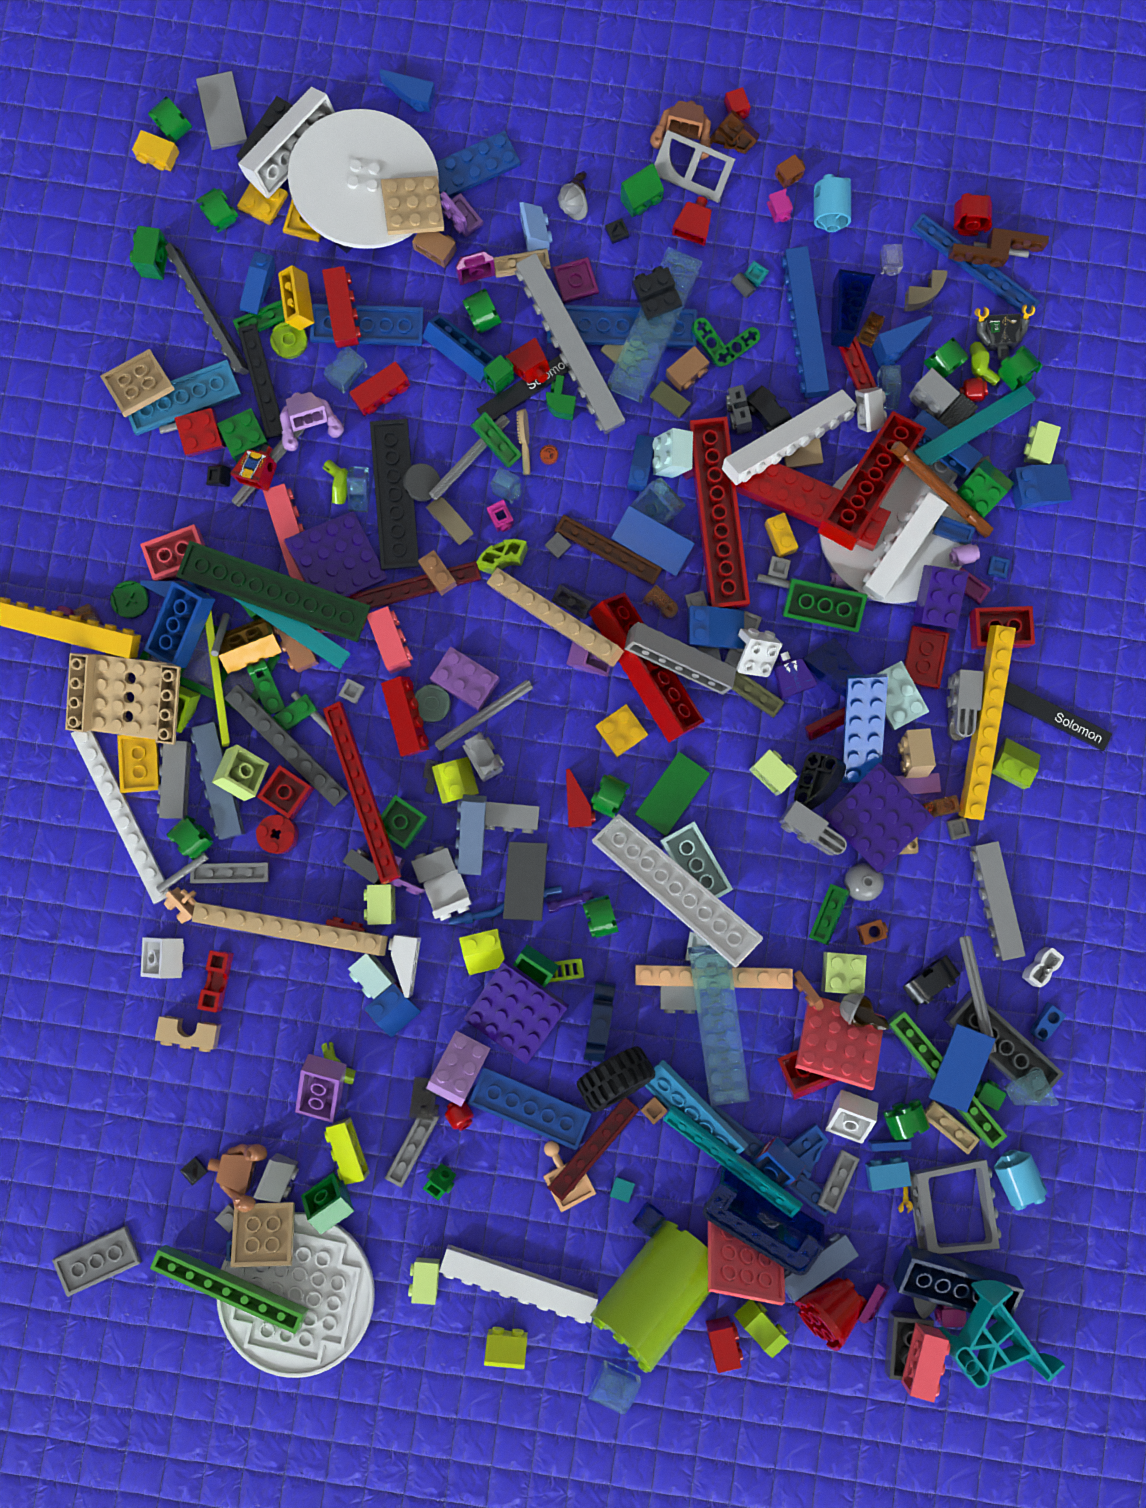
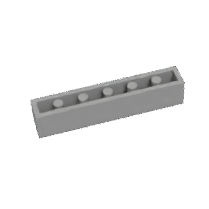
[624,622,736,695]
[970,841,1026,961]

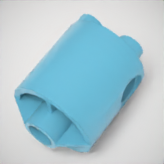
[814,174,851,232]
[994,1150,1048,1210]

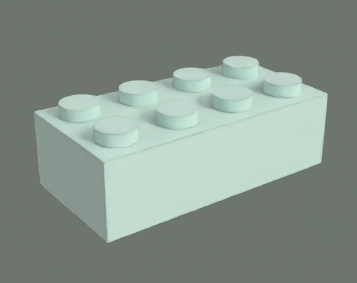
[659,822,733,898]

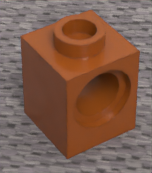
[774,154,805,189]
[855,919,888,945]

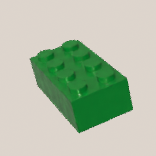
[782,577,868,632]

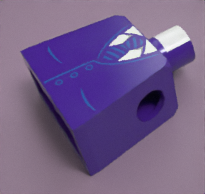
[774,651,817,700]

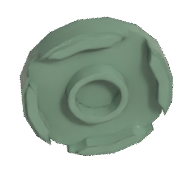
[415,684,451,723]

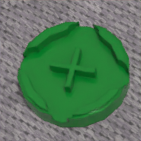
[110,581,150,619]

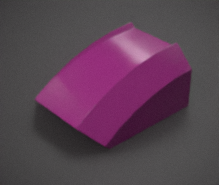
[455,250,495,285]

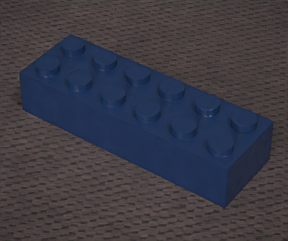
[892,1245,1025,1320]

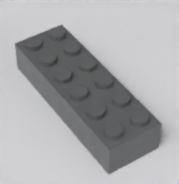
[944,991,1064,1103]

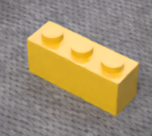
[278,265,314,331]

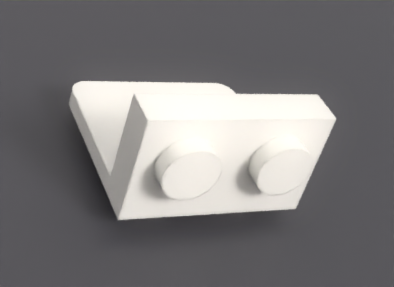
[736,628,782,677]
[423,869,472,921]

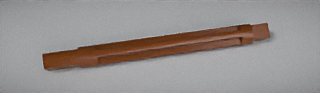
[890,442,994,538]

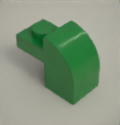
[546,375,576,421]

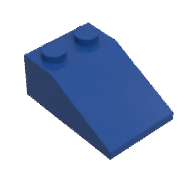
[871,315,933,369]
[1009,464,1072,511]
[687,606,744,649]

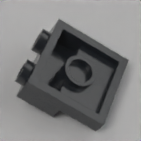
[632,266,682,321]

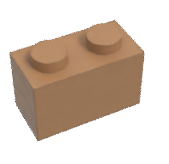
[412,231,457,268]
[665,346,709,392]
[418,550,457,596]

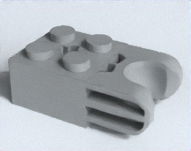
[946,669,984,741]
[462,732,504,782]
[778,800,847,856]

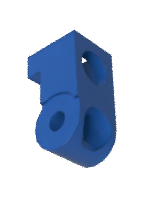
[1029,1002,1067,1042]

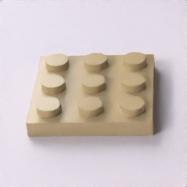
[381,176,444,235]
[100,349,175,417]
[230,1202,295,1268]

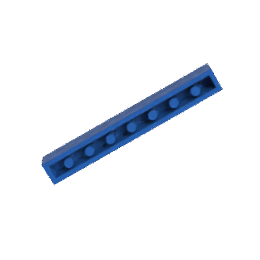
[781,246,829,399]

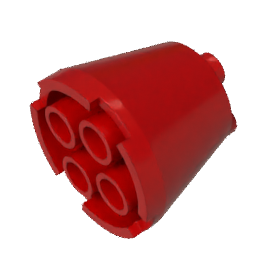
[795,1277,867,1351]

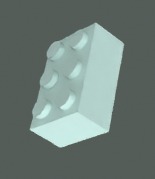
[877,661,929,731]

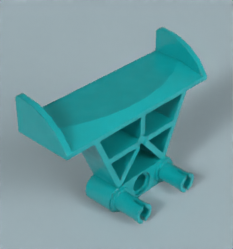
[938,1280,1065,1388]

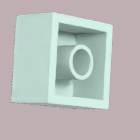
[652,428,693,478]
[348,954,396,999]

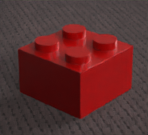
[174,408,226,457]
[257,765,315,820]
[705,1316,744,1373]

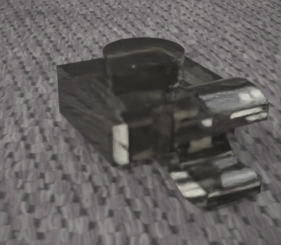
[423,759,444,795]

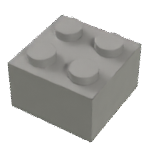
[908,368,960,420]

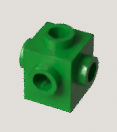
[422,1163,456,1200]

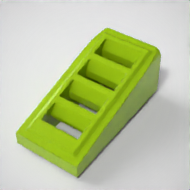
[549,958,584,982]

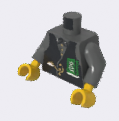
[975,304,1035,360]

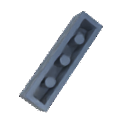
[455,794,487,875]
[784,1232,859,1302]

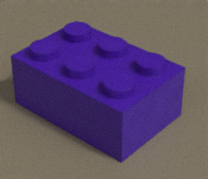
[913,565,969,629]

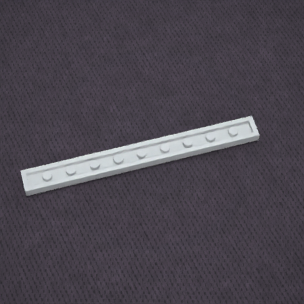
[71,731,171,904]

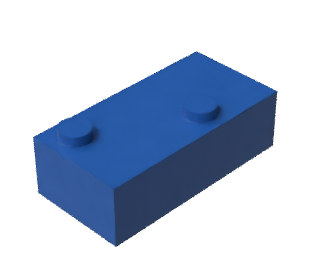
[144,581,215,668]

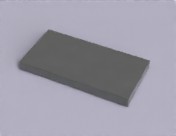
[503,842,548,921]

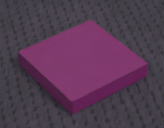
[553,257,599,304]
[858,1282,890,1324]

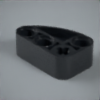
[794,752,846,810]

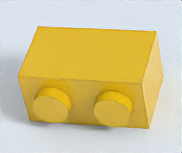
[132,130,180,172]
[764,513,799,558]

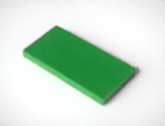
[635,752,710,836]

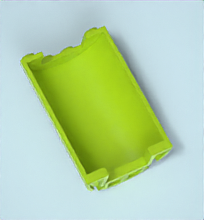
[590,1220,711,1373]

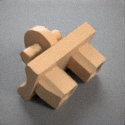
[164,887,196,924]

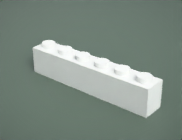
[862,492,948,601]

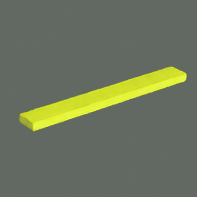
[205,593,230,747]

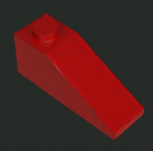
[566,769,595,828]

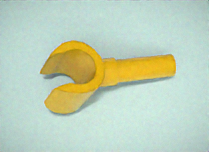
[898,1187,913,1213]

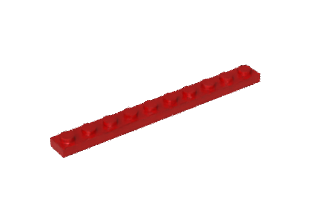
[323,701,402,885]

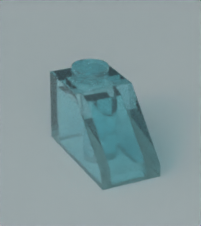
[877,365,902,409]

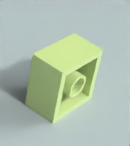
[212,745,269,801]
[749,749,798,796]
[364,884,396,925]
[821,952,867,994]

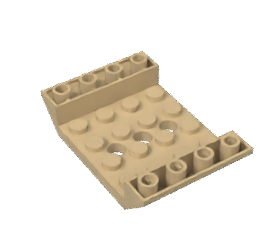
[65,653,181,745]

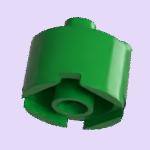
[148,96,192,143]
[196,187,238,233]
[462,288,502,334]
[923,337,969,378]
[997,345,1043,391]
[591,774,631,819]
[166,815,214,860]
[582,894,619,938]
[883,1099,930,1140]

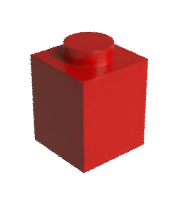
[724,87,751,120]

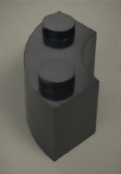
[746,385,792,433]
[902,955,960,1006]

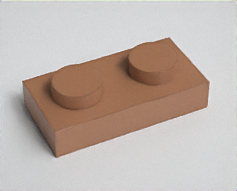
[793,970,824,1011]

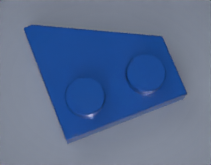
[786,1123,828,1179]

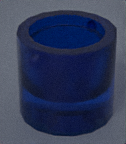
[632,1202,667,1238]

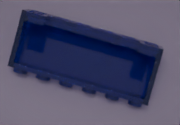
[703,1165,825,1276]

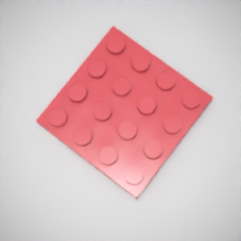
[795,997,885,1090]
[708,1209,785,1306]

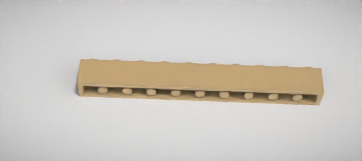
[192,902,388,956]

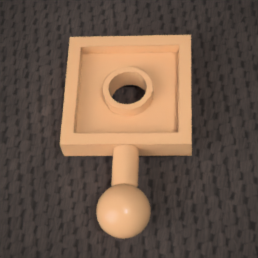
[543,1141,596,1212]

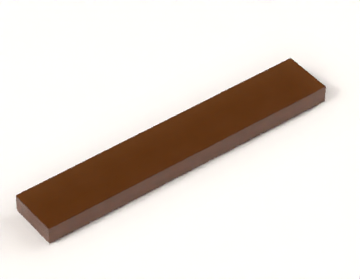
[554,514,662,585]

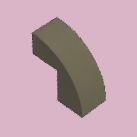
[904,270,947,311]
[426,496,474,546]

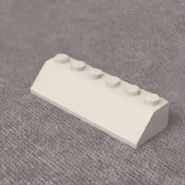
[238,87,335,199]

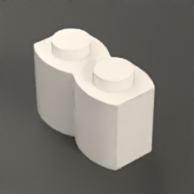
[1022,947,1064,987]

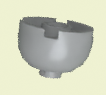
[844,863,884,901]

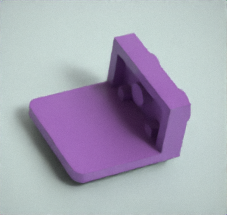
[440,192,483,237]
[389,855,425,895]

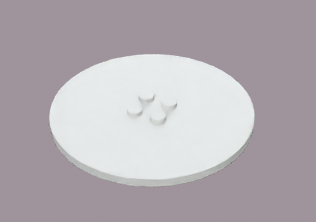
[288,109,439,249]
[820,464,971,604]
[216,1212,375,1378]

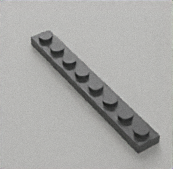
[164,242,249,375]
[224,684,349,807]

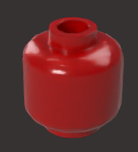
[959,377,988,403]
[445,1101,474,1131]

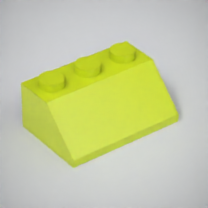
[324,1117,370,1185]

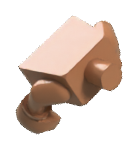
[650,100,711,160]
[207,1144,267,1212]

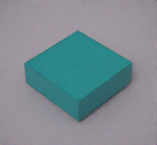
[744,261,769,288]
[610,1176,635,1203]

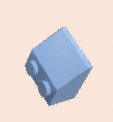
[519,202,552,252]

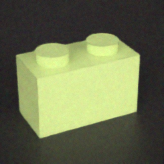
[1023,421,1061,465]
[408,1257,440,1305]

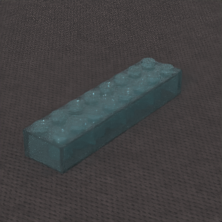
[608,247,703,403]
[688,945,750,1106]

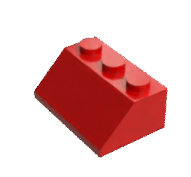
[777,1050,839,1100]

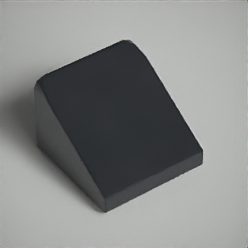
[206,465,231,487]

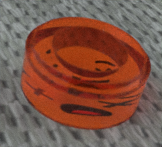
[540,445,558,465]

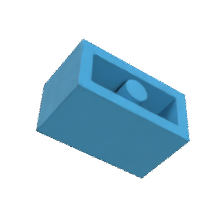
[865,1156,912,1191]

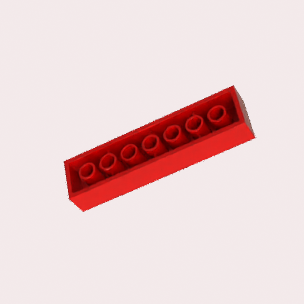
[817,411,927,551]
[736,463,891,552]
[588,592,705,742]

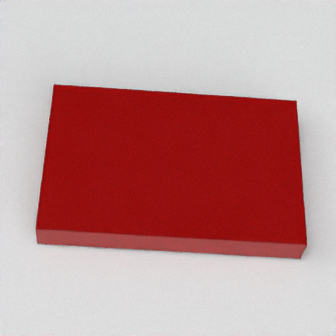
[904,625,950,689]

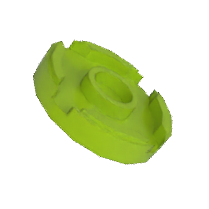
[270,322,308,359]

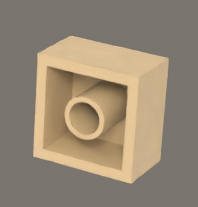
[897,728,936,778]

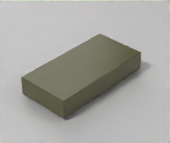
[650,381,691,419]

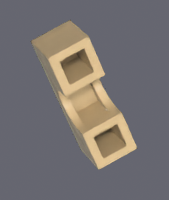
[155,1015,221,1052]

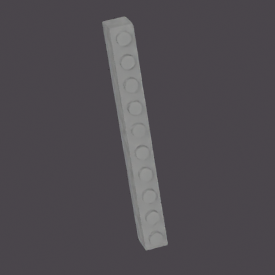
[514,253,625,434]

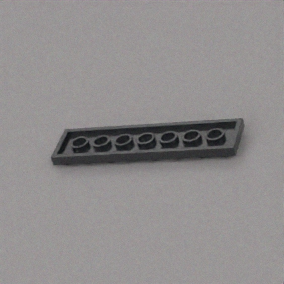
[370,419,420,570]

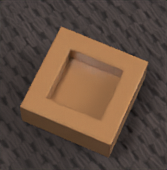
[640,1096,668,1125]

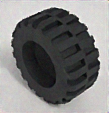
[577,1046,655,1112]

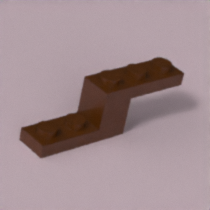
[948,228,1049,267]

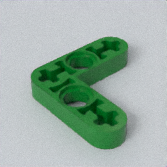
[691,318,760,367]

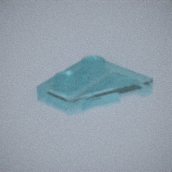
[1004,1069,1059,1106]

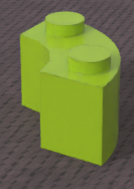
[477,539,528,575]
[734,1299,790,1358]

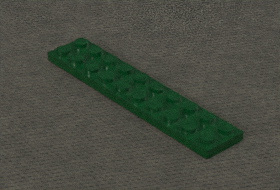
[176,541,371,643]

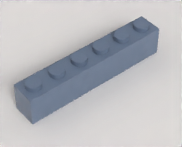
[190,722,245,840]

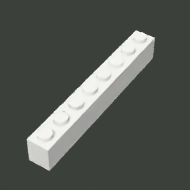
[722,389,857,485]
[439,1244,598,1324]

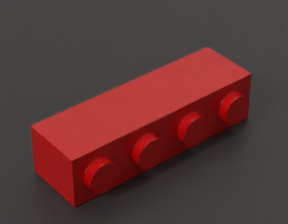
[322,266,361,348]
[381,676,429,757]

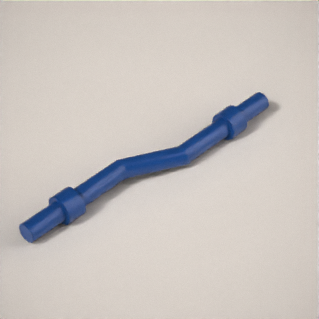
[449,885,562,926]

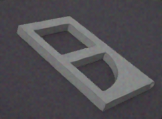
[654,130,736,203]

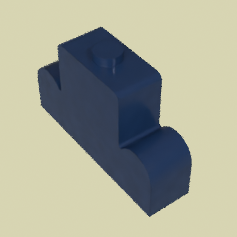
[584,981,616,1063]

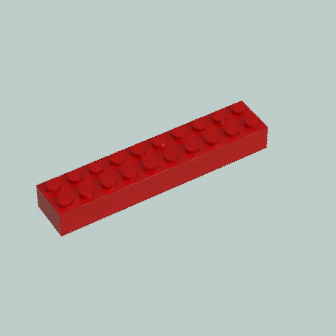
[688,417,750,609]

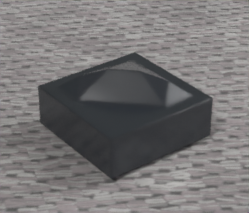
[605,218,629,244]
[180,1157,209,1186]

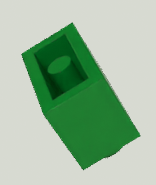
[483,354,514,395]

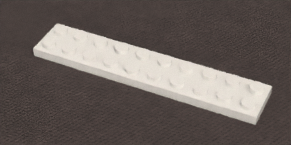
[592,814,763,968]

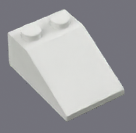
[388,934,421,998]

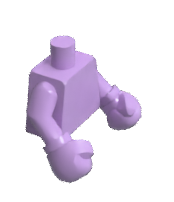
[280,392,344,451]

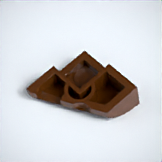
[709,110,760,154]

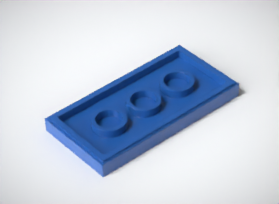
[611,505,696,576]
[928,1023,996,1113]

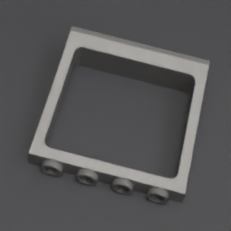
[909,1159,1001,1254]

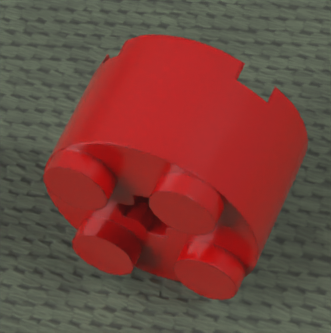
[954,193,992,236]
[256,815,299,854]

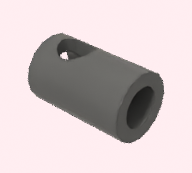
[731,272,756,299]

